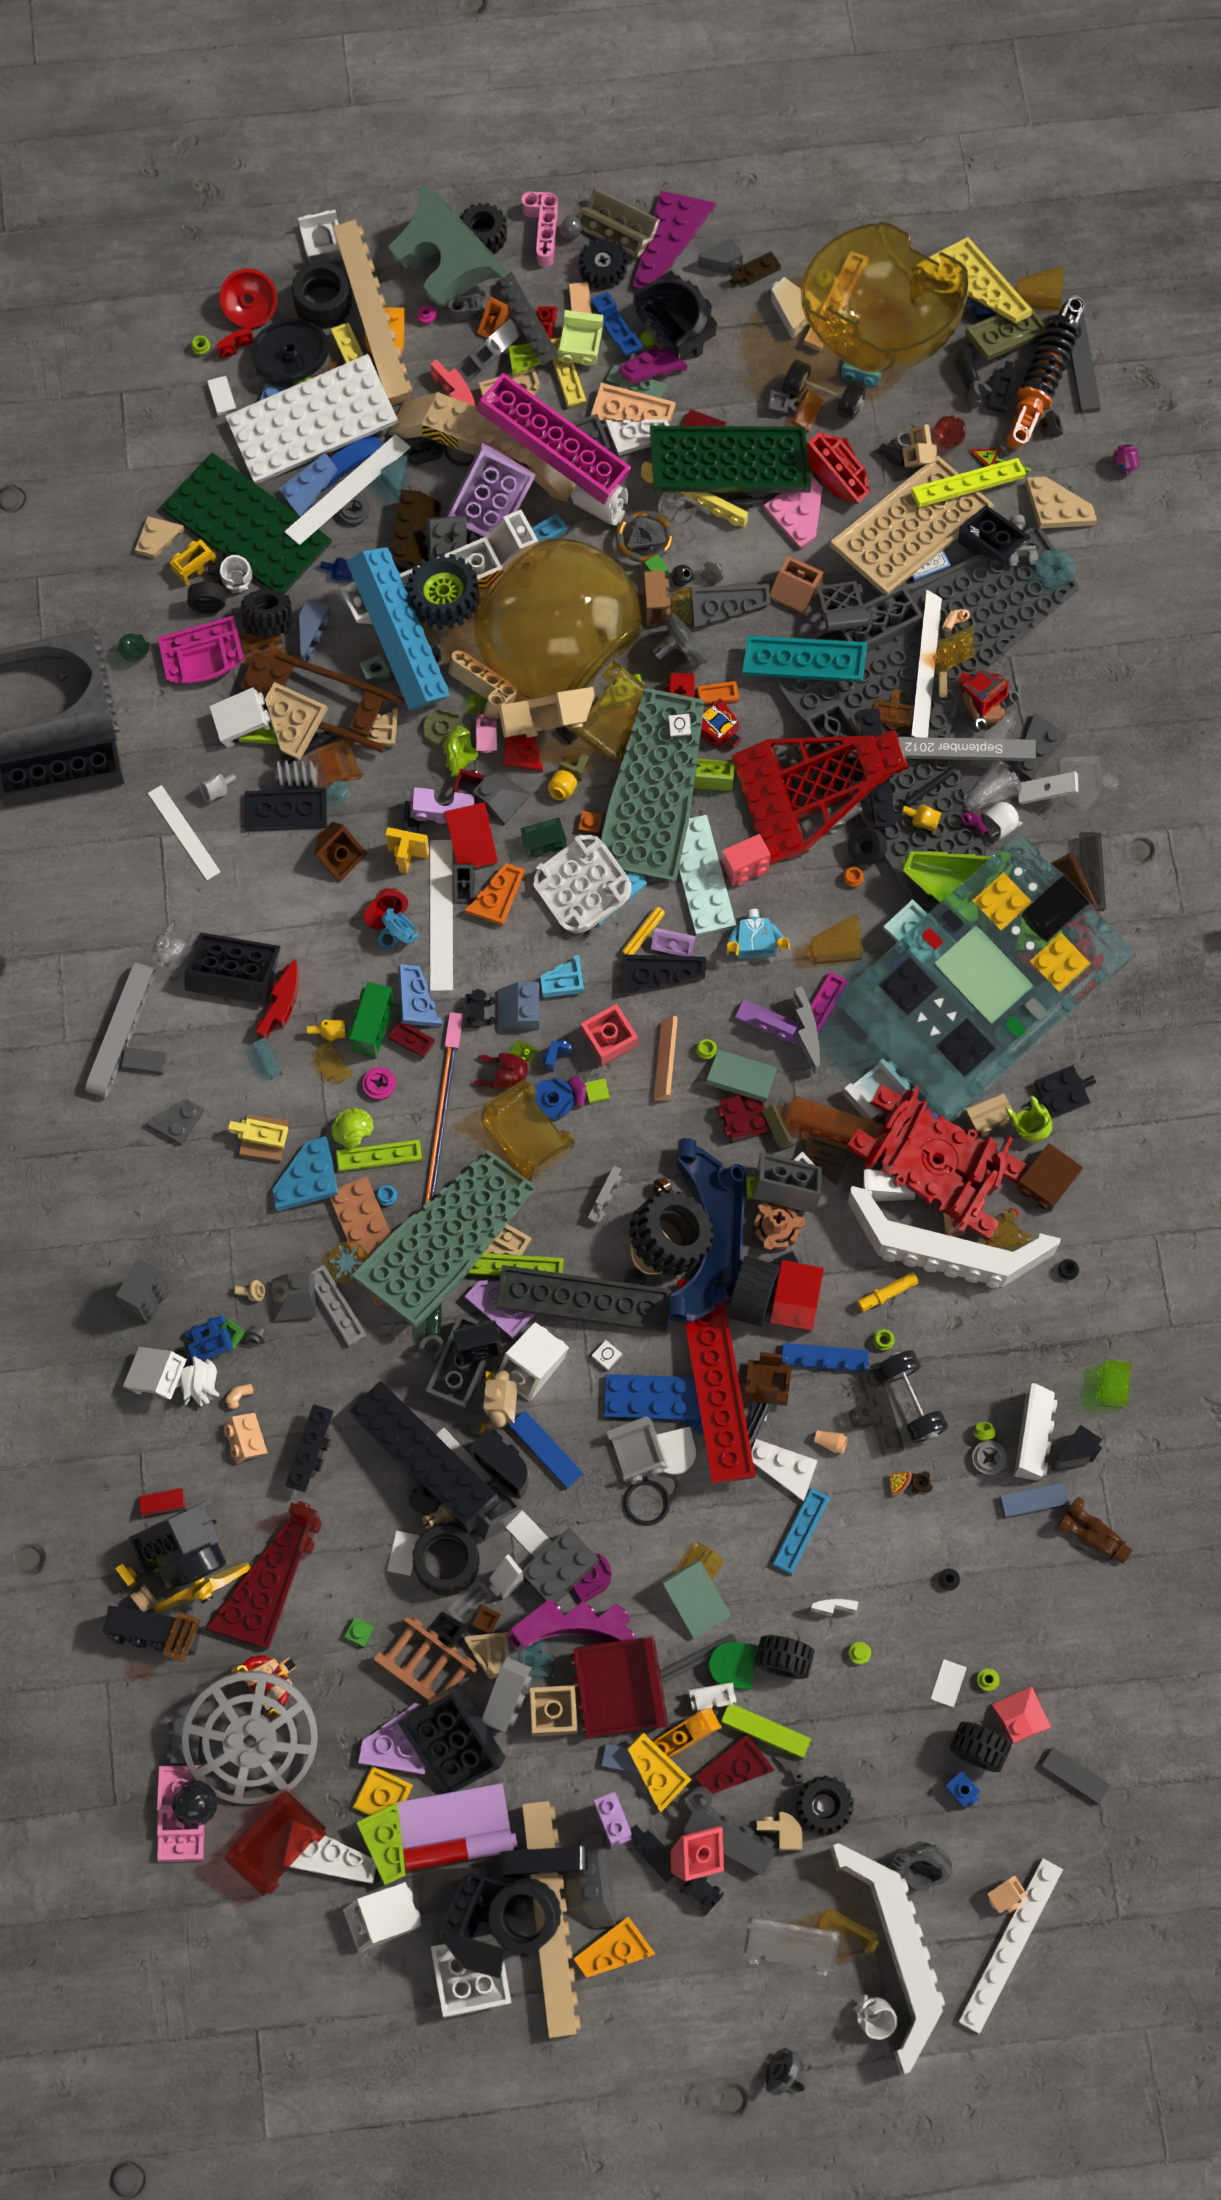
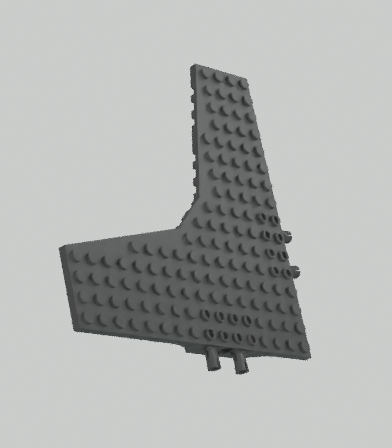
[772,525,1079,920]

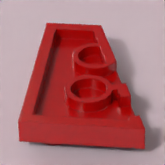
[502,734,543,772]

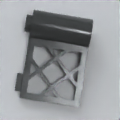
[817,581,871,632]

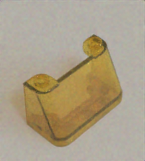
[481,1079,575,1182]

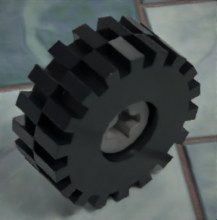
[579,238,627,290]

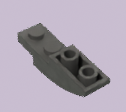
[453,319,522,383]

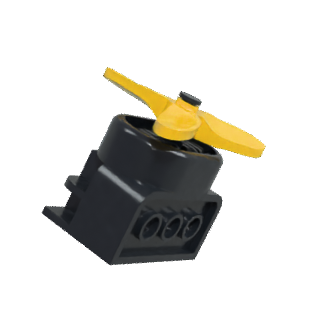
[128,1499,251,1613]

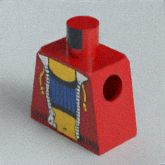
[700,698,742,748]

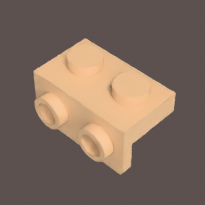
[224,1413,267,1464]

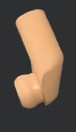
[942,609,970,632]
[225,1383,254,1409]

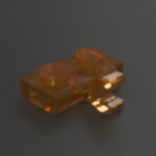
[873,689,914,728]

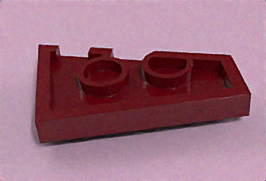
[694,1735,775,1794]

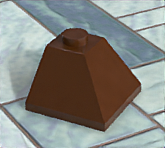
[314,822,367,882]

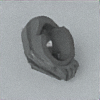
[891,1841,952,1890]

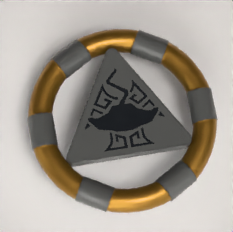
[615,510,673,563]

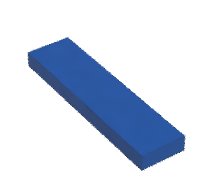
[509,1411,583,1489]

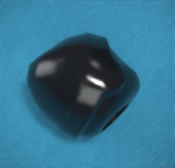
[671,564,694,586]

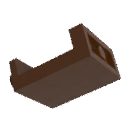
[1017,1143,1083,1211]

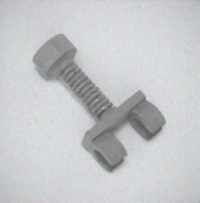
[1008,515,1038,566]

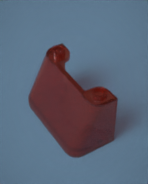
[224,1787,327,1897]

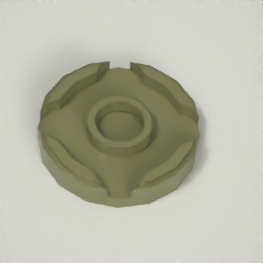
[423,708,463,748]

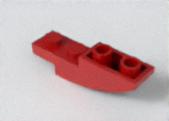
[256,959,299,1041]

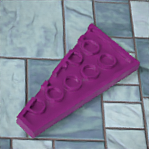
[633,191,716,291]

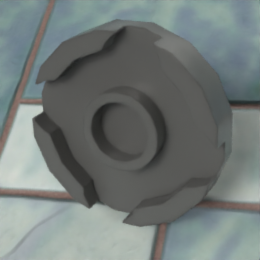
[762,2048,807,2095]

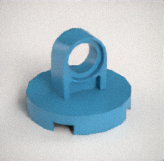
[378,908,419,949]

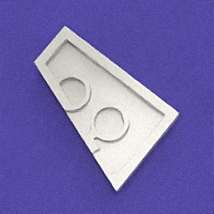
[605,419,669,456]

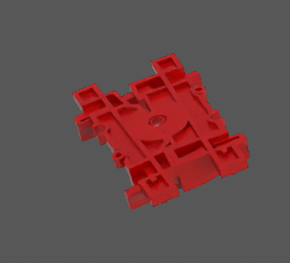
[845,1084,1028,1241]

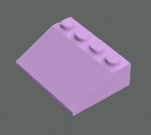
[447,443,536,537]

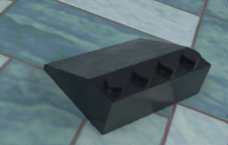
[185,932,281,1004]
[397,1683,506,1794]

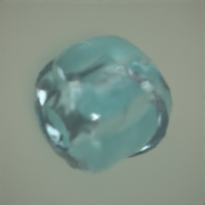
[329,780,352,802]

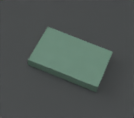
[706,1049,778,1103]
[661,1559,731,1639]

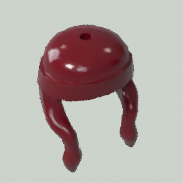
[474,1052,528,1090]

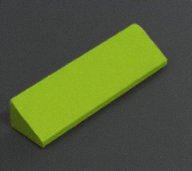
[721,1704,811,1759]

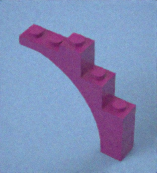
[505,1599,636,1653]

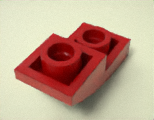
[536,306,558,340]
[216,326,254,359]

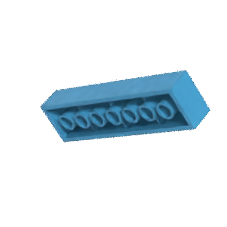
[346,547,450,711]

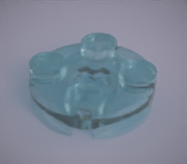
[1035,550,1076,589]

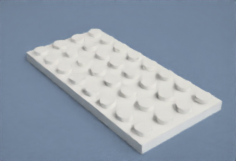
[225,354,399,484]

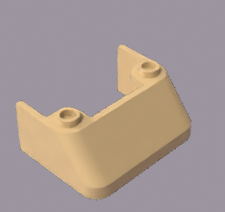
[498,687,595,738]

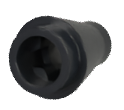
[878,443,904,466]

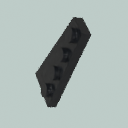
[622,954,706,996]

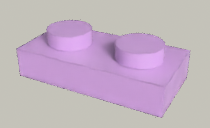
[651,928,696,956]

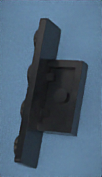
[285,1404,333,1493]

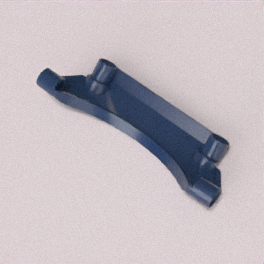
[668,1138,746,1324]

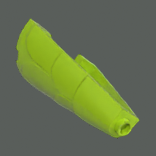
[901,851,1015,932]

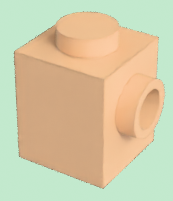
[987,1876,1027,1913]

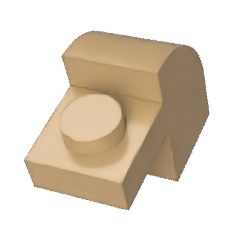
[902,424,937,468]
[756,1812,802,1851]

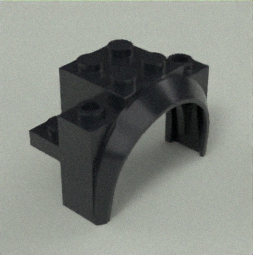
[633,270,717,359]

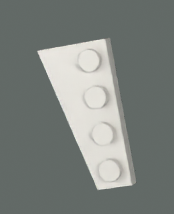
[284,1820,377,1884]

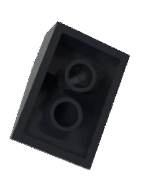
[958,505,1031,562]

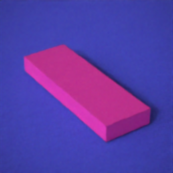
[811,972,848,1032]

